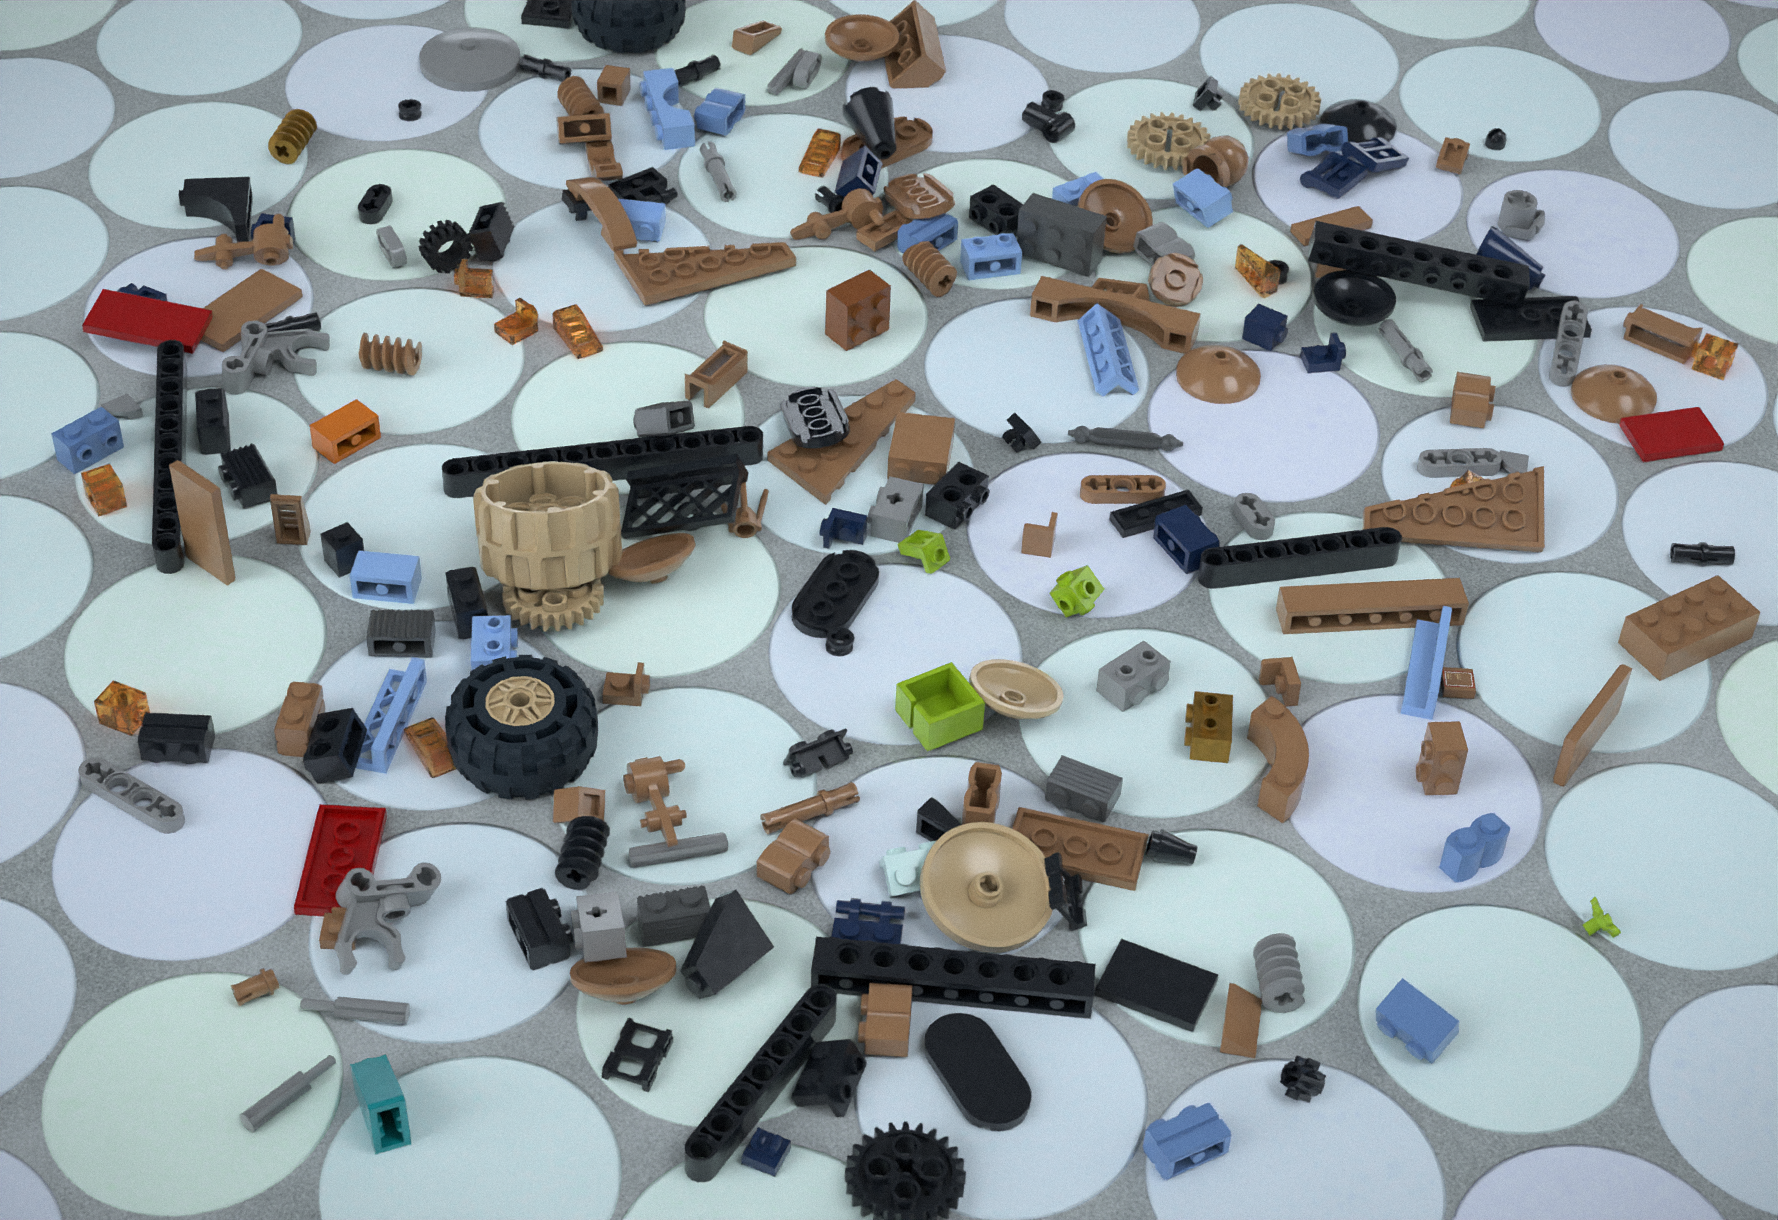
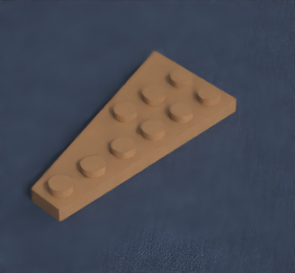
[614,242,796,306]
[767,379,916,505]

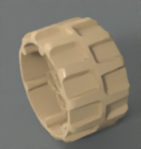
[473,461,622,590]

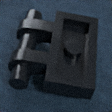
[608,167,678,205]

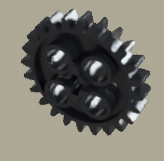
[845,1121,966,1220]

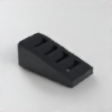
[916,797,962,842]

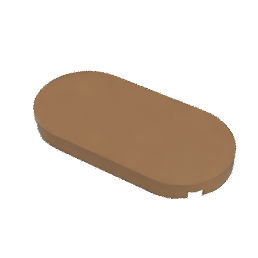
[841,116,933,169]
[883,173,955,219]

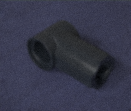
[1022,101,1075,143]

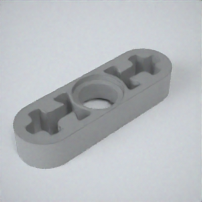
[1417,448,1502,478]

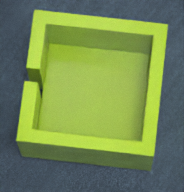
[895,662,985,752]

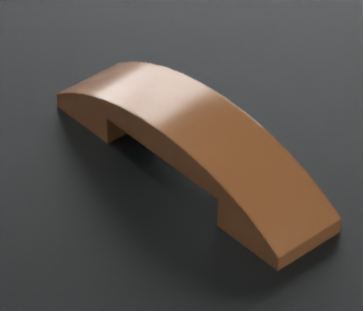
[585,140,623,181]
[565,177,637,251]

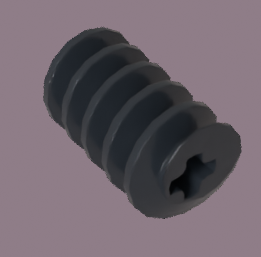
[555,816,610,890]

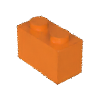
[309,399,381,464]

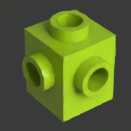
[1049,565,1105,617]

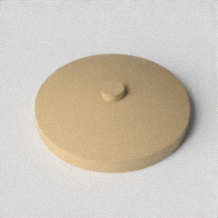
[920,822,1053,953]

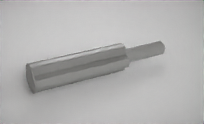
[300,996,410,1024]
[239,1055,336,1132]

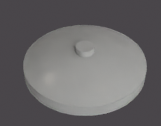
[419,27,521,92]

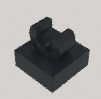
[1192,76,1223,111]
[561,189,592,221]
[1002,412,1041,453]

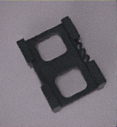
[1044,852,1087,931]
[601,1017,674,1092]

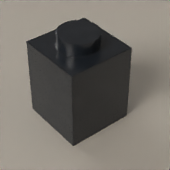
[320,522,364,578]

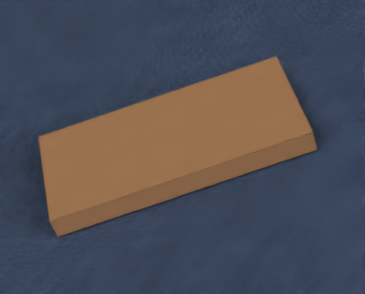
[201,268,303,352]
[169,460,236,586]
[1553,664,1632,787]
[1012,807,1149,891]

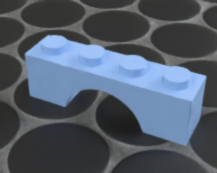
[639,68,695,150]

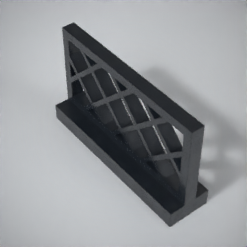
[621,454,749,539]

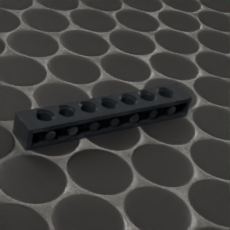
[1308,221,1530,307]
[811,936,1096,1019]

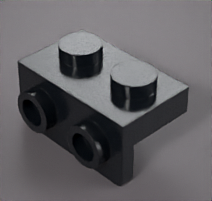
[791,1039,867,1117]

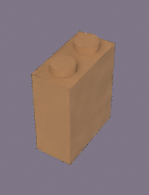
[887,412,955,485]

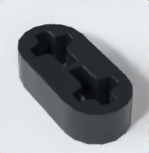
[358,184,393,224]

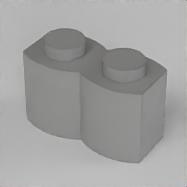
[1133,222,1195,266]

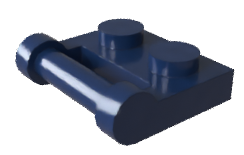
[1341,137,1409,173]
[1300,152,1368,199]

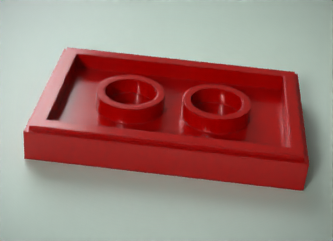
[1619,407,1724,462]

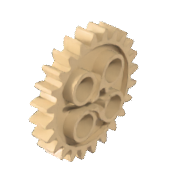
[1238,73,1321,130]
[1127,112,1210,170]
[502,578,604,632]

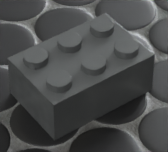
[1017,193,1107,277]

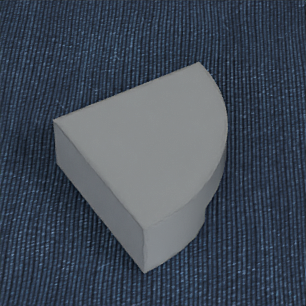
[101,393,143,420]
[1499,450,1529,474]

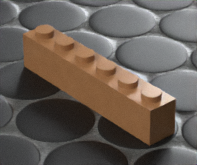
[1276,578,1469,634]

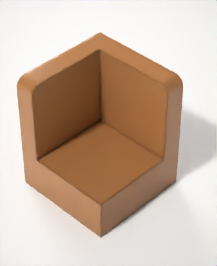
[1021,512,1058,558]
[553,786,605,823]

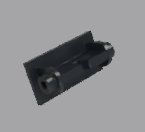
[783,728,853,778]

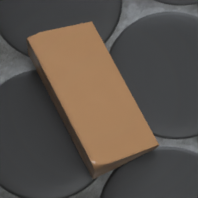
[1220,983,1262,1058]

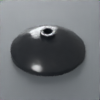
[1320,99,1397,143]
[1313,270,1396,326]

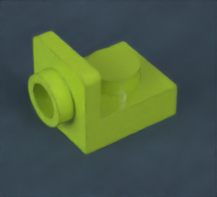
[897,530,950,574]

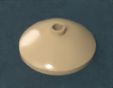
[969,659,1064,720]

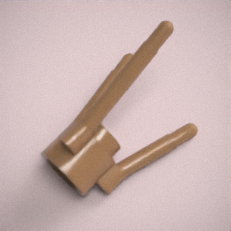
[721,482,769,538]

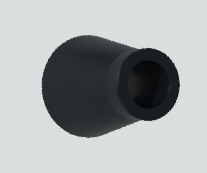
[1146,829,1198,865]

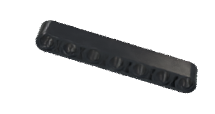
[1198,527,1402,589]
[684,984,837,1182]

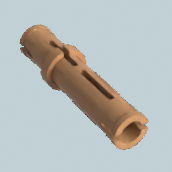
[760,782,860,835]

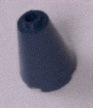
[1476,226,1546,291]

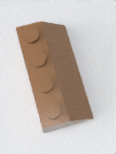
[884,0,946,89]

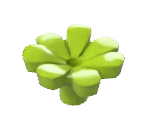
[1582,897,1621,938]

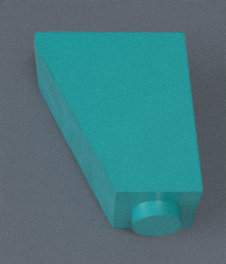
[350,1054,412,1155]

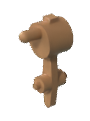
[790,189,885,240]
[194,213,293,270]
[623,756,687,847]

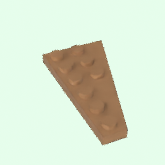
[1363,466,1545,552]

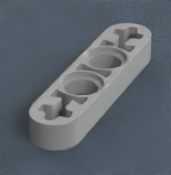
[1549,301,1588,387]
[78,758,185,834]

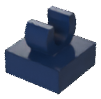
[742,1127,791,1177]

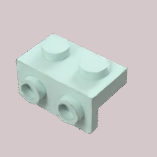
[879,841,936,898]

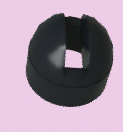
[1485,128,1507,150]

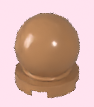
[1182,135,1249,188]

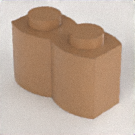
[1450,372,1496,428]
[962,762,1002,825]
[757,819,831,895]
[858,983,912,1057]

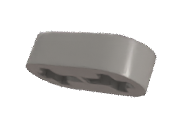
[793,51,822,89]
[376,225,407,267]
[1233,493,1275,540]

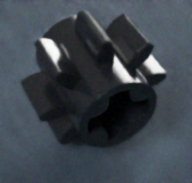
[1280,1055,1326,1103]

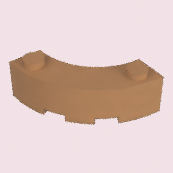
[1247,696,1309,823]

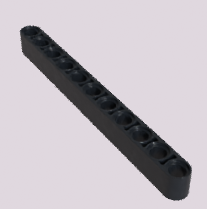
[152,340,188,574]
[442,426,763,498]

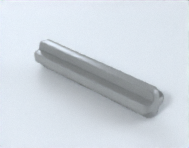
[767,48,808,96]
[628,832,728,867]

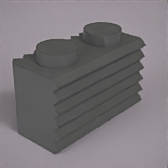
[633,400,695,438]
[366,609,436,656]
[1045,755,1123,823]
[637,885,711,946]

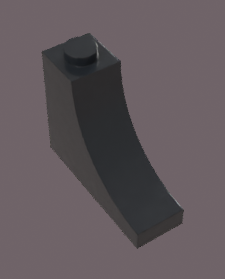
[179,177,253,243]

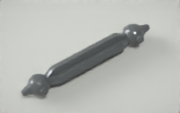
[1068,425,1183,451]

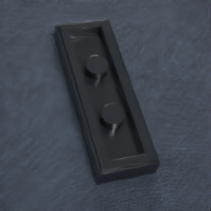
[1109,489,1203,538]

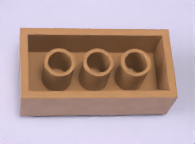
[1618,575,1761,681]

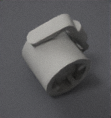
[1497,190,1545,240]

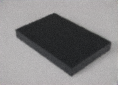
[1095,939,1219,1032]

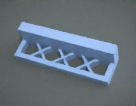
[1078,303,1139,397]
[1401,606,1452,720]
[356,657,427,773]

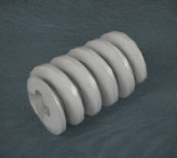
[1253,933,1305,1013]

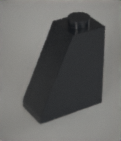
[680,889,774,999]

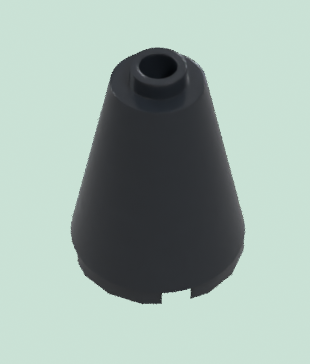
[842,87,896,159]

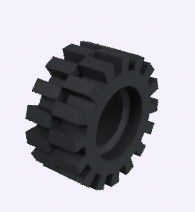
[418,220,473,273]

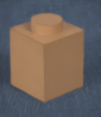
[597,65,631,106]

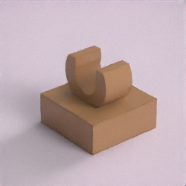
[319,907,357,950]

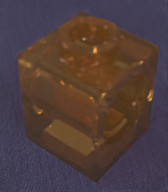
[1690,333,1739,381]
[81,463,127,517]
[94,680,150,736]

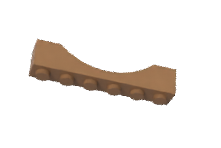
[1030,276,1201,354]

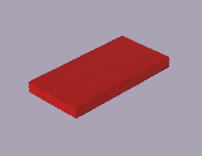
[82,289,213,354]
[294,804,387,917]

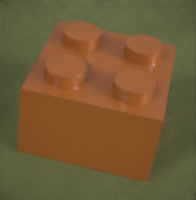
[825,269,891,351]

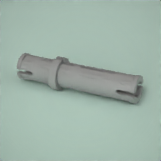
[699,141,737,202]
[1378,319,1433,382]

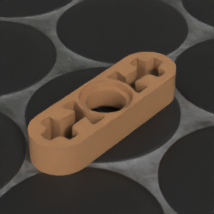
[1080,475,1166,504]

